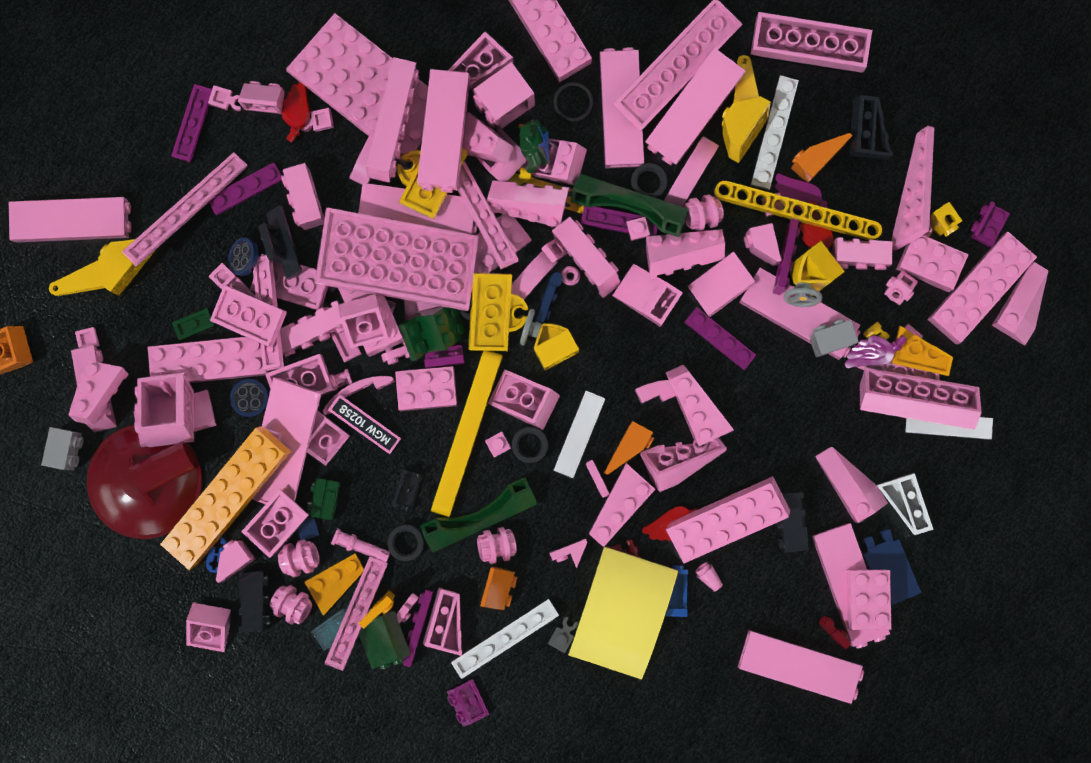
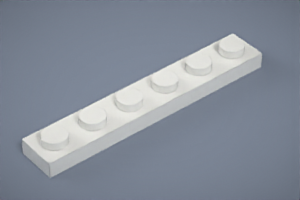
[750,76,799,190]
[451,599,559,679]

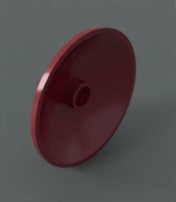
[87,425,202,539]

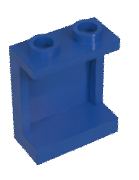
[663,565,688,617]

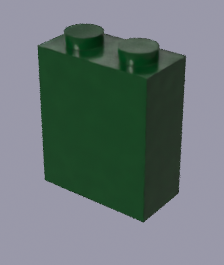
[359,611,411,670]

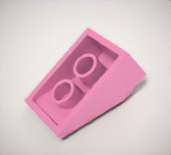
[488,369,560,430]
[241,489,308,558]

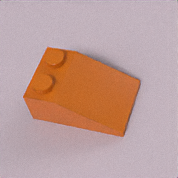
[791,133,852,183]
[0,326,33,374]
[604,421,654,475]
[480,566,517,610]

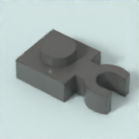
[548,616,578,653]

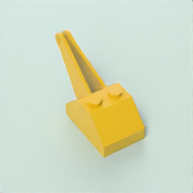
[722,55,770,163]
[49,239,155,296]

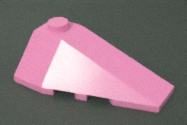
[992,261,1048,345]
[641,438,727,492]
[815,447,888,523]

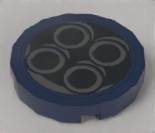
[228,238,259,276]
[230,379,269,417]

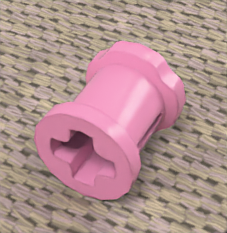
[329,369,353,391]

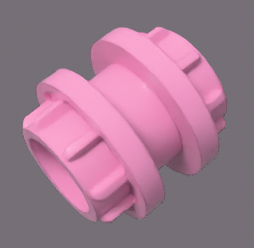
[684,194,724,231]
[477,527,516,564]
[278,539,319,577]
[270,585,312,624]

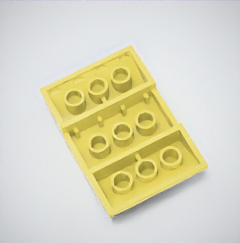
[568,546,678,679]

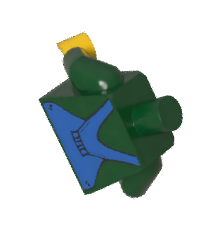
[519,119,549,180]

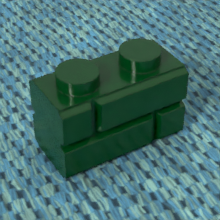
[307,478,341,520]

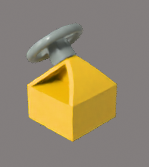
[783,241,845,307]
[520,309,579,371]

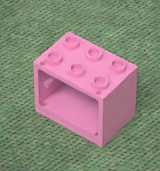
[473,62,535,131]
[135,373,194,447]

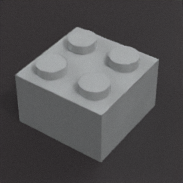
[809,318,858,357]
[41,427,83,471]

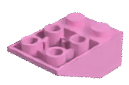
[518,139,587,185]
[613,264,683,327]

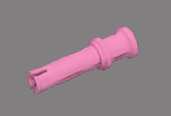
[331,528,390,562]

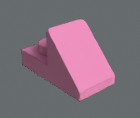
[550,539,587,568]

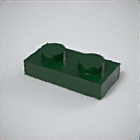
[172,308,215,341]

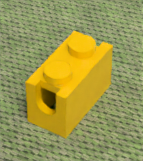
[930,202,962,237]

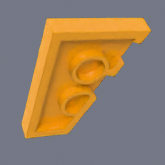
[891,326,953,376]
[305,553,364,616]
[358,590,395,629]

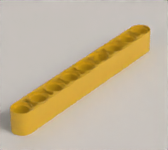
[714,181,882,240]
[431,351,503,517]

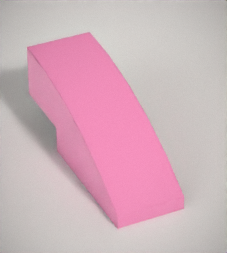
[635,380,675,404]

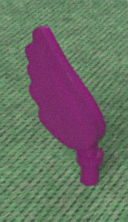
[775,174,828,211]
[845,335,907,368]

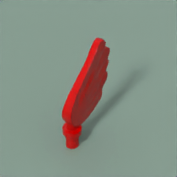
[281,82,310,143]
[799,200,833,250]
[642,506,698,541]

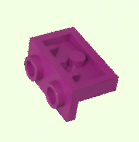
[970,201,1010,248]
[424,345,465,369]
[447,679,489,726]

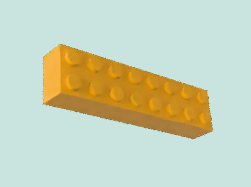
[160,426,291,570]

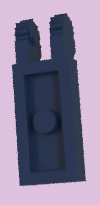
[534,272,563,323]

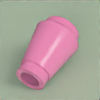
[695,562,723,591]

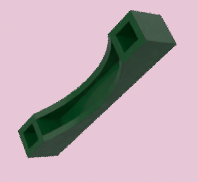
[571,174,689,237]
[420,477,537,553]

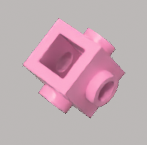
[884,270,918,305]

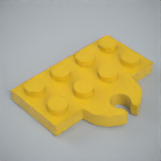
[397,148,468,220]
[469,273,528,351]

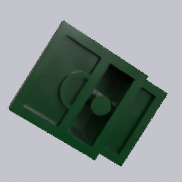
[398,306,467,361]

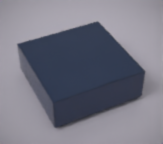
[297,517,320,540]

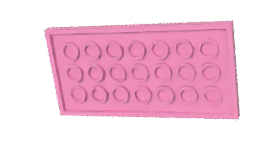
[286,13,428,164]
[315,208,479,311]

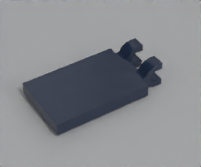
[862,529,921,605]

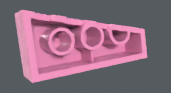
[448,32,513,91]
[487,181,569,227]
[552,217,620,298]
[646,229,725,280]
[280,300,345,358]
[71,345,117,432]
[666,365,734,446]
[589,463,655,547]

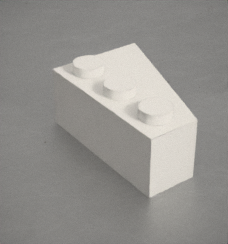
[877,473,933,535]

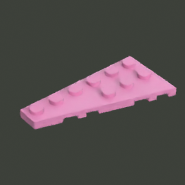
[891,126,934,251]

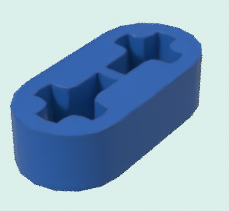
[206,537,228,573]

